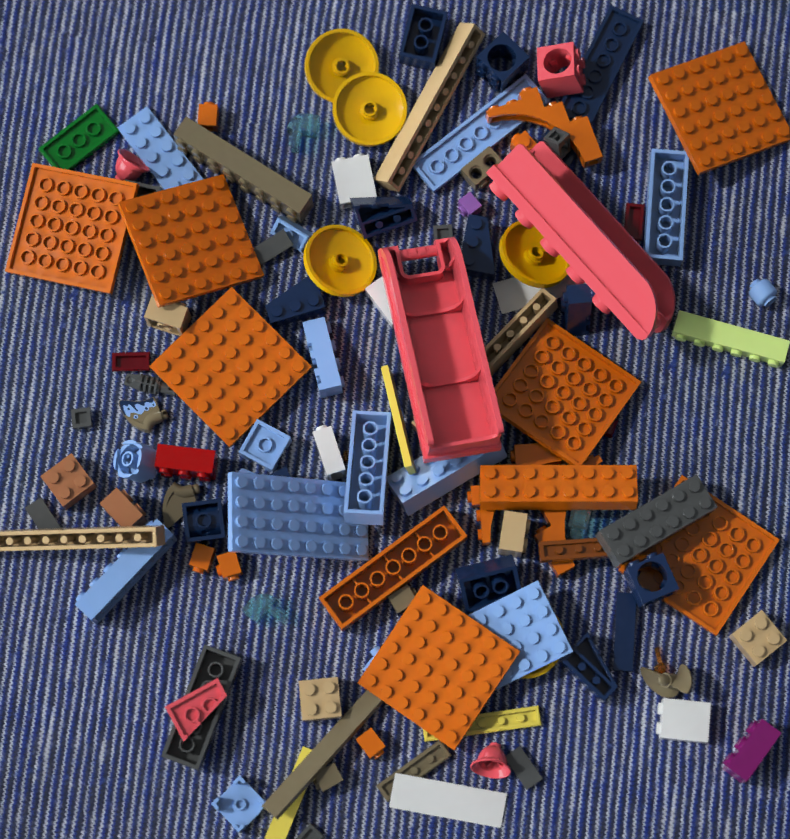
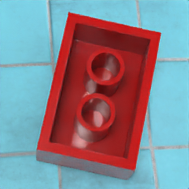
[154,444,219,482]

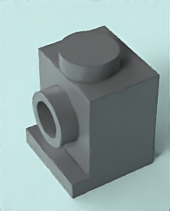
[544,127,571,159]

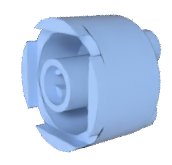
[113,440,157,483]

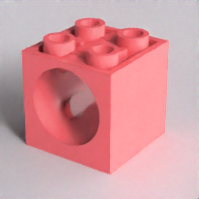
[537,42,586,98]

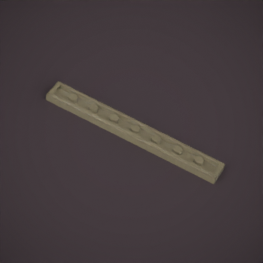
[262,690,383,820]

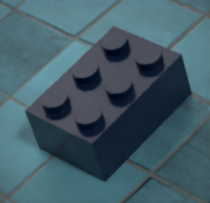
[399,3,448,71]
[455,555,521,613]

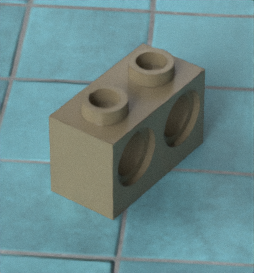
[460,146,502,191]

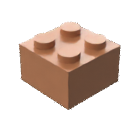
[40,453,97,510]
[99,487,147,526]

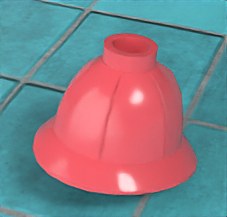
[115,149,150,181]
[470,742,511,779]

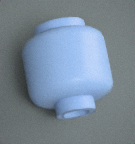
[749,279,777,307]

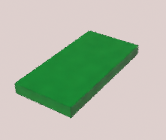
[38,104,120,170]

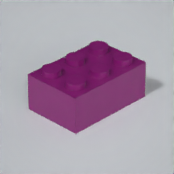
[722,719,781,783]

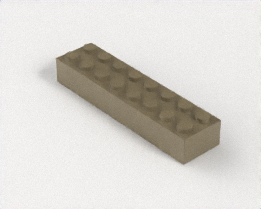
[173,117,314,224]

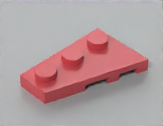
[165,678,227,742]

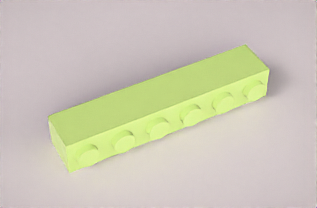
[671,310,790,368]

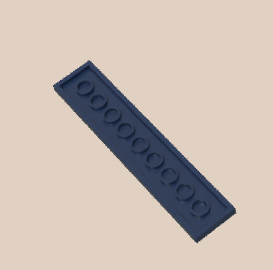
[541,5,644,168]

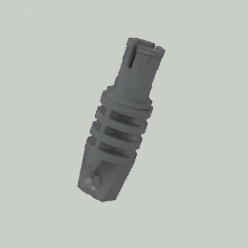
[124,374,176,397]

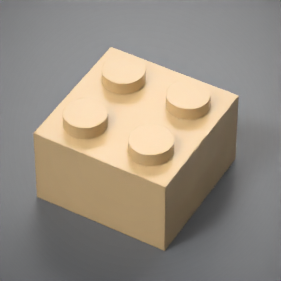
[144,296,191,336]
[498,510,531,558]
[729,610,787,667]
[298,677,342,722]

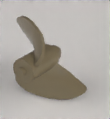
[640,664,692,698]

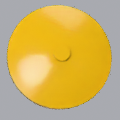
[304,29,379,103]
[332,72,407,147]
[499,221,570,288]
[303,225,377,297]

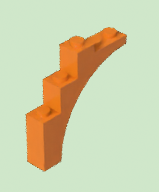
[486,87,603,168]
[467,443,562,546]
[534,455,603,578]

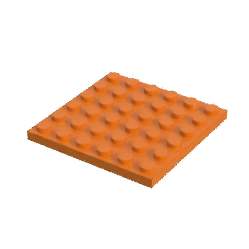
[648,41,790,175]
[5,163,139,294]
[118,174,264,308]
[149,287,312,448]
[494,318,641,465]
[618,475,780,636]
[358,585,521,750]

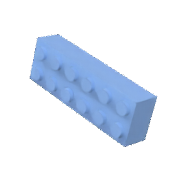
[643,149,689,267]
[344,410,391,526]
[387,442,507,516]
[75,519,177,625]

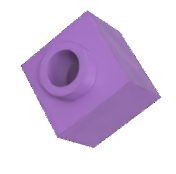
[458,192,482,217]

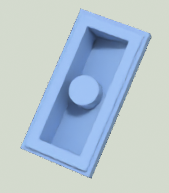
[270,215,313,252]

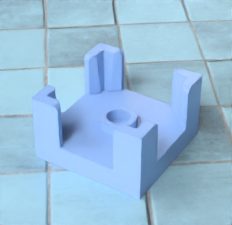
[238,419,292,473]
[211,775,265,833]

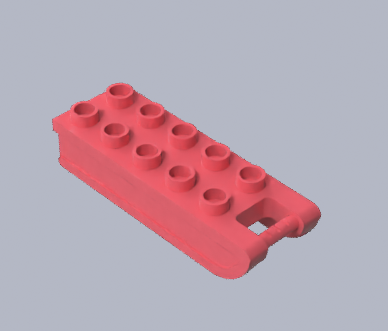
[486,141,675,340]
[378,237,504,463]

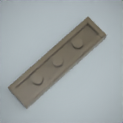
[376,740,452,802]

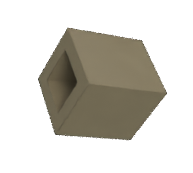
[388,584,417,615]
[313,763,344,792]

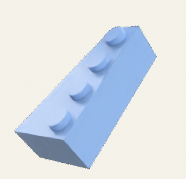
[302,317,346,398]

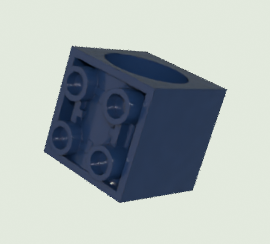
[476,31,530,93]
[182,498,226,544]
[623,552,679,609]

